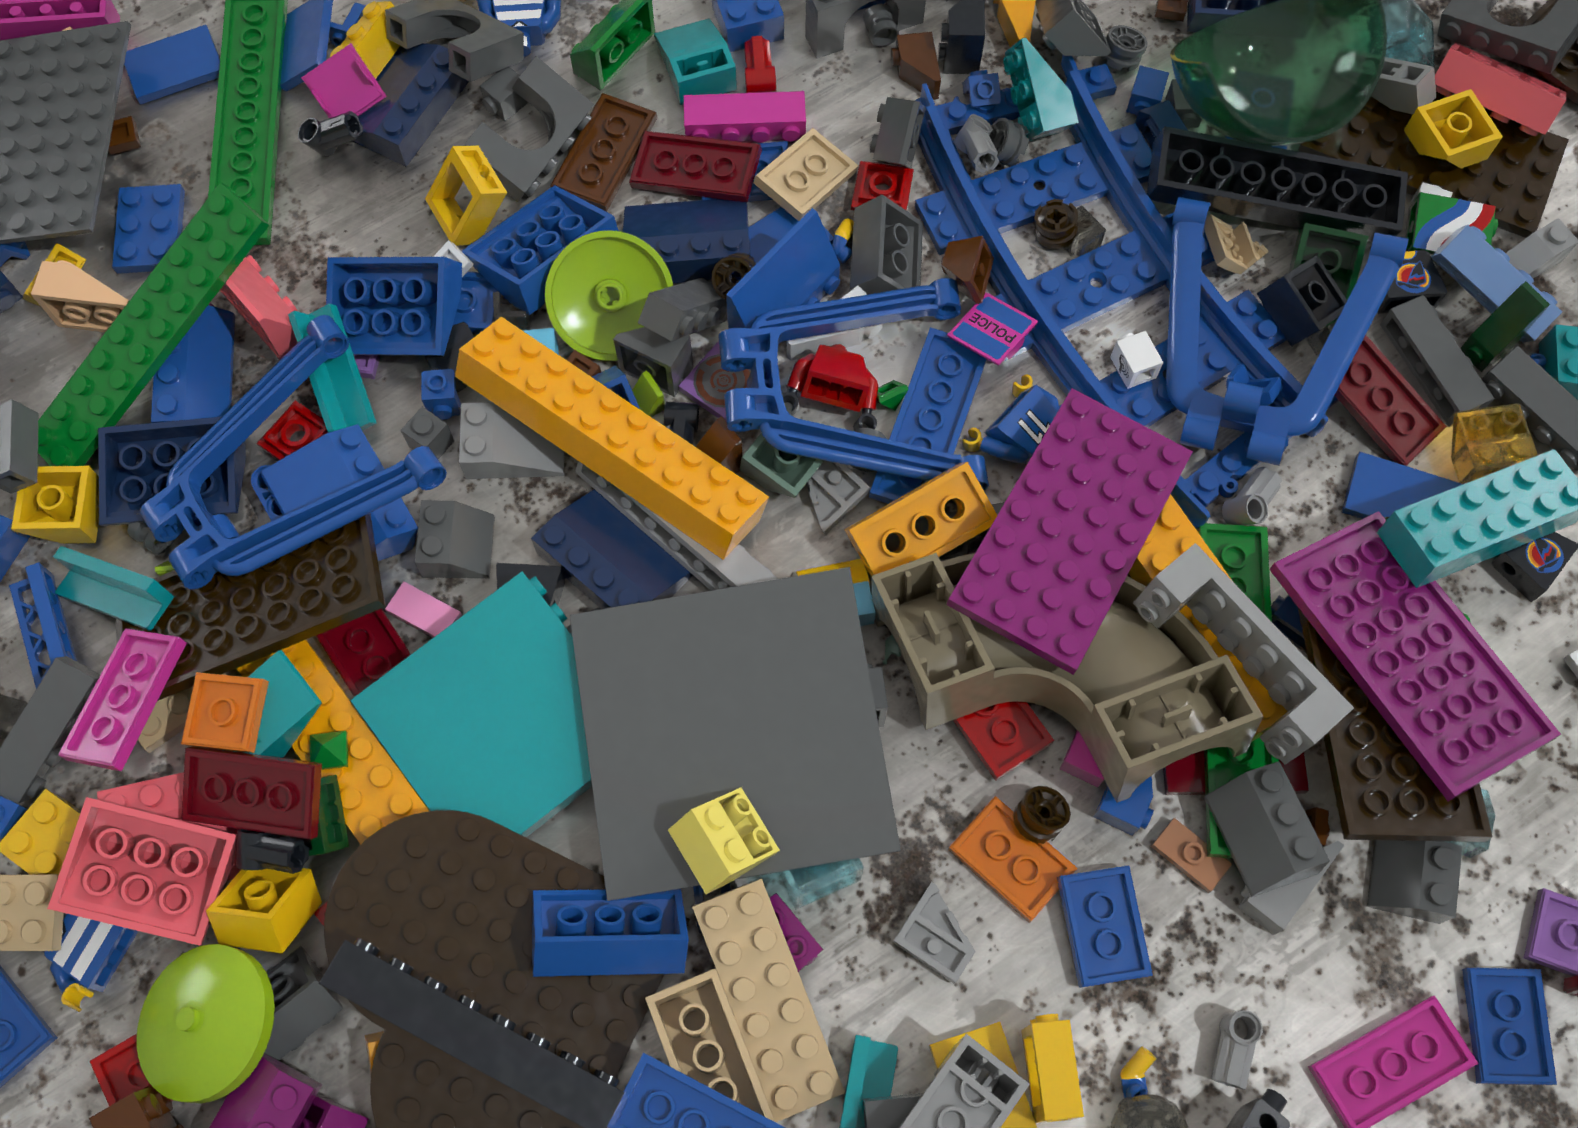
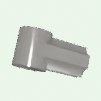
[953,114,999,173]
[1222,467,1282,526]
[1211,1010,1263,1090]

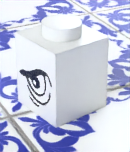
[1110,331,1163,389]

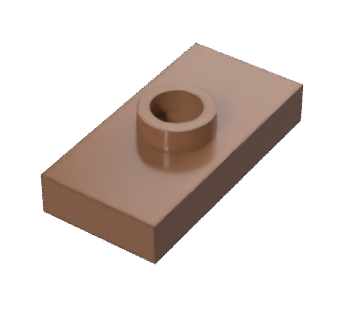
[1151,818,1232,893]

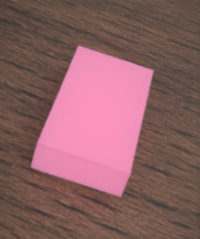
[385,581,463,638]

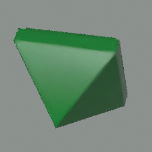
[876,380,909,411]
[310,731,348,770]

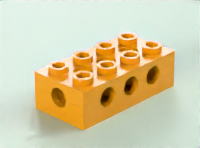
[844,462,997,578]

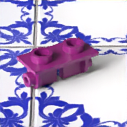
[770,893,824,972]

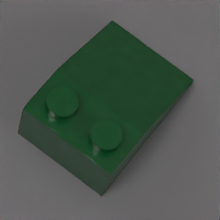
[1289,223,1369,328]

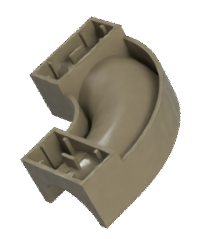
[872,553,1263,803]

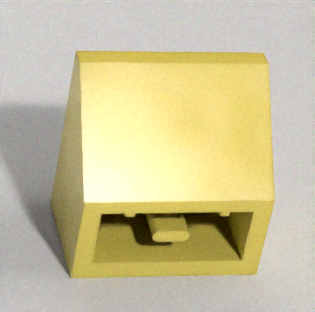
[668,787,780,894]

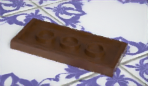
[550,93,657,212]

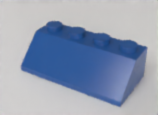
[151,305,235,423]
[532,889,689,977]

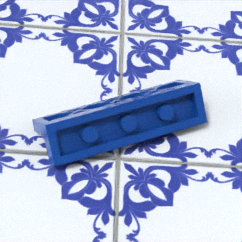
[9,562,77,689]

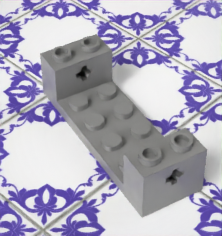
[1133,543,1354,765]
[899,1034,1030,1128]

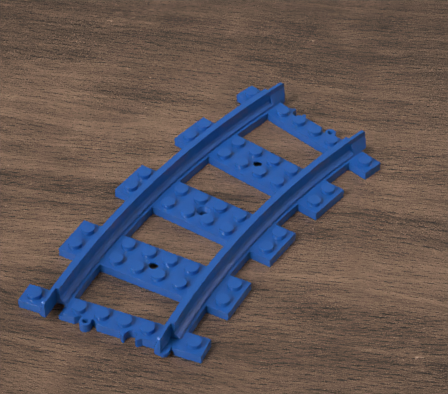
[914,55,1339,529]

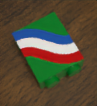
[1405,192,1498,254]

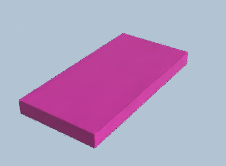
[58,629,187,771]
[1308,995,1478,1128]

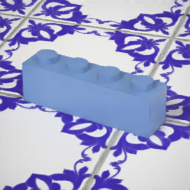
[1431,225,1563,343]

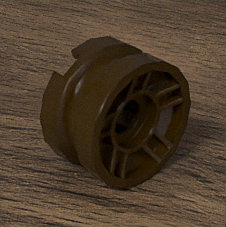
[1034,199,1078,249]
[711,252,756,300]
[1013,786,1071,844]

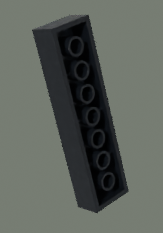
[1147,126,1408,242]
[319,937,625,1128]

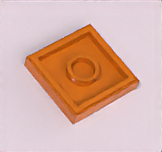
[181,672,269,753]

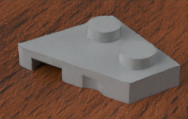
[807,461,870,535]
[893,882,976,985]

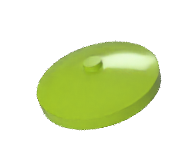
[545,230,673,361]
[137,944,275,1103]

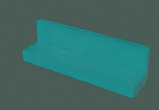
[288,304,377,433]
[53,546,175,631]
[839,1035,898,1128]

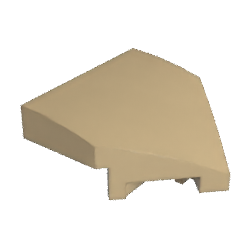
[1204,214,1269,274]

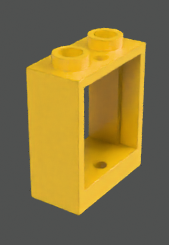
[425,145,507,246]
[1021,1014,1084,1123]

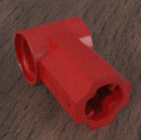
[744,36,777,93]

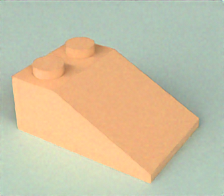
[31,260,129,332]

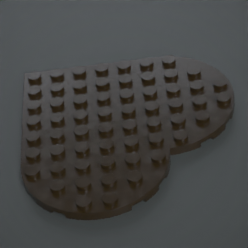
[324,810,690,1128]

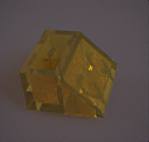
[1451,403,1538,484]

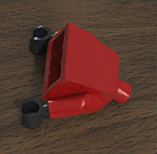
[782,344,878,431]

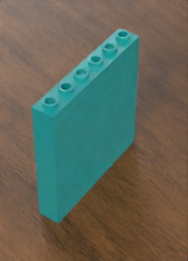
[350,571,592,837]

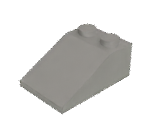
[459,402,565,479]

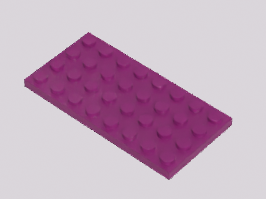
[946,388,1193,675]
[1269,511,1561,802]

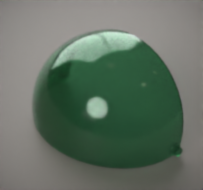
[1170,0,1387,146]

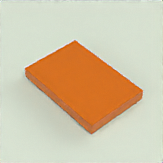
[948,796,1077,923]

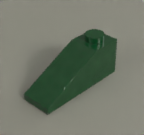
[1460,281,1550,373]

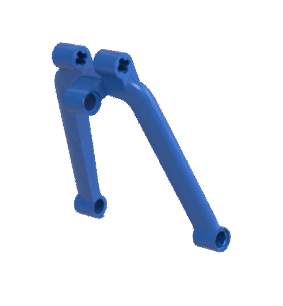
[1166,197,1409,466]
[718,278,989,491]
[140,315,447,589]

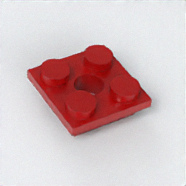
[851,161,914,211]
[256,400,328,460]

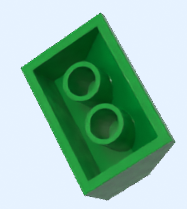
[570,0,656,91]

